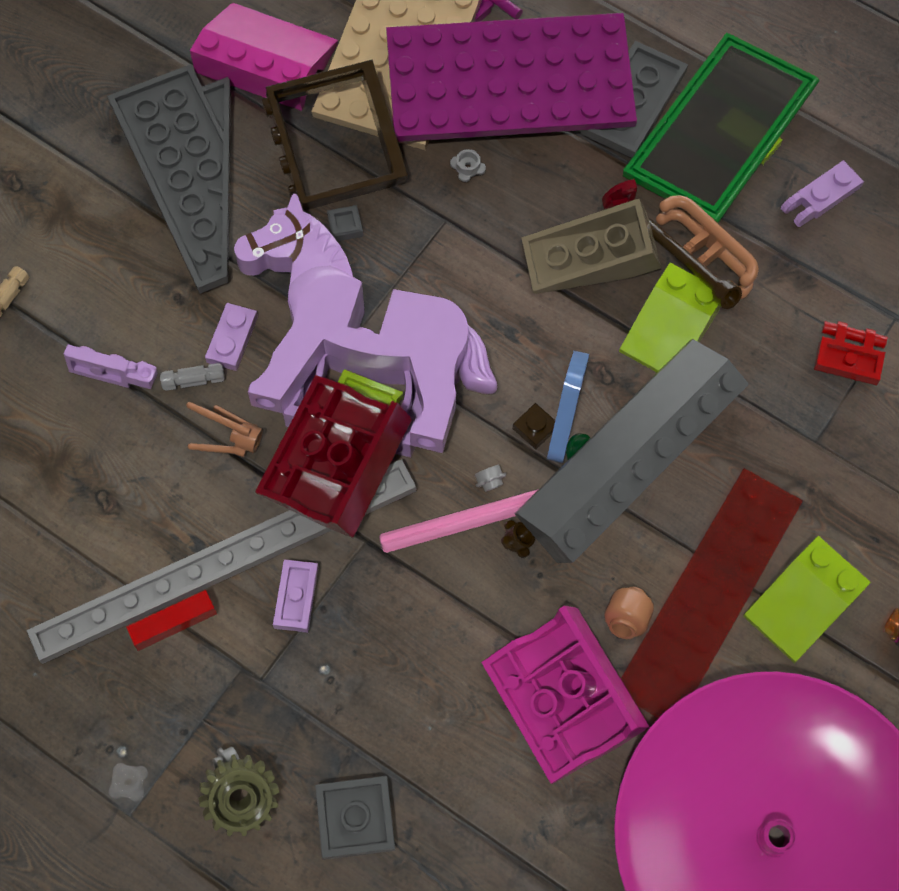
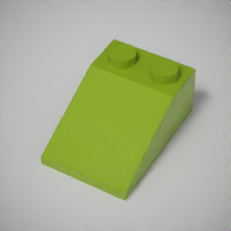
[619,263,721,372]
[743,536,871,664]

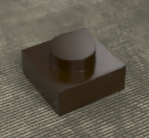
[512,403,555,450]

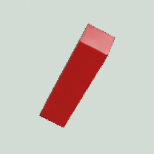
[126,590,217,651]

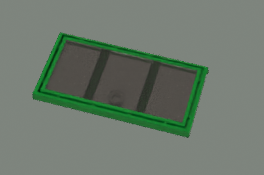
[623,33,819,223]

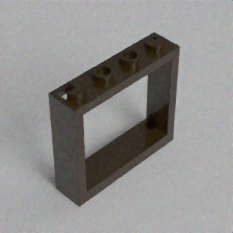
[262,59,408,211]

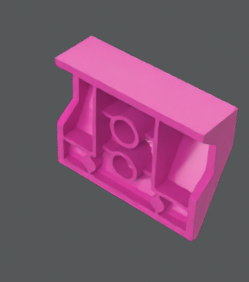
[190,2,338,111]
[481,605,649,784]

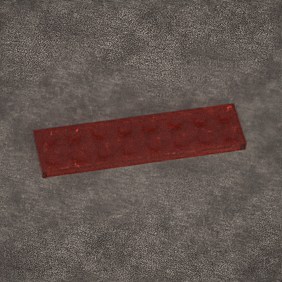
[621,468,803,719]

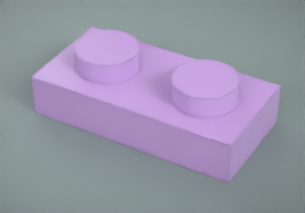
[205,303,258,371]
[273,559,318,633]

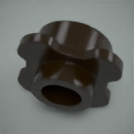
[501,520,535,558]

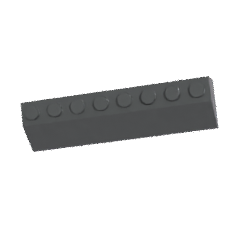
[514,339,749,563]

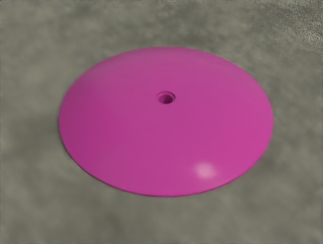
[614,672,899,891]

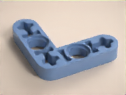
[547,350,589,463]

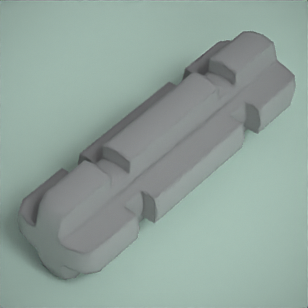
[160,363,225,390]

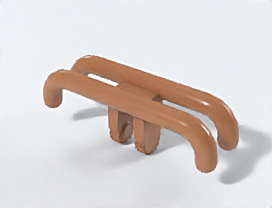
[656,195,759,299]

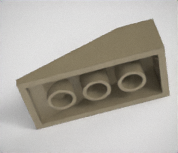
[522,198,661,294]

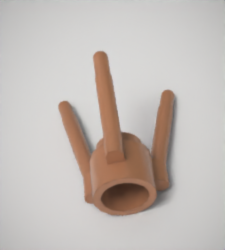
[186,402,263,457]

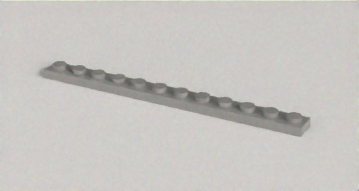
[27,459,416,664]

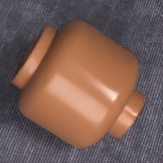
[605,587,654,639]

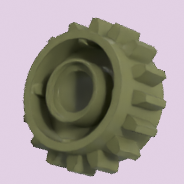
[198,754,279,836]

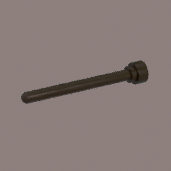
[649,219,742,309]

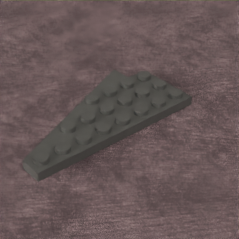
[107,64,231,294]

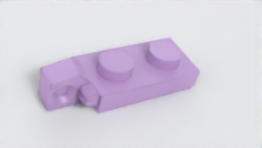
[64,345,157,389]

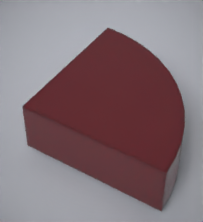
[602,179,637,209]

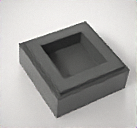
[327,205,363,241]

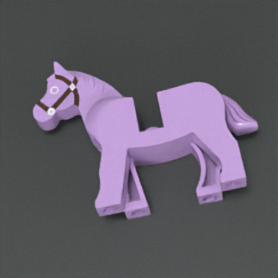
[234,194,497,458]

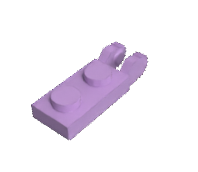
[781,161,864,227]

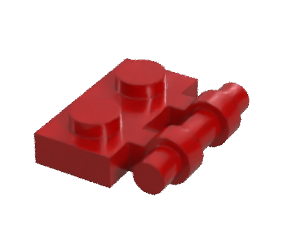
[814,321,888,386]

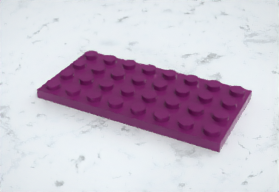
[386,13,637,142]

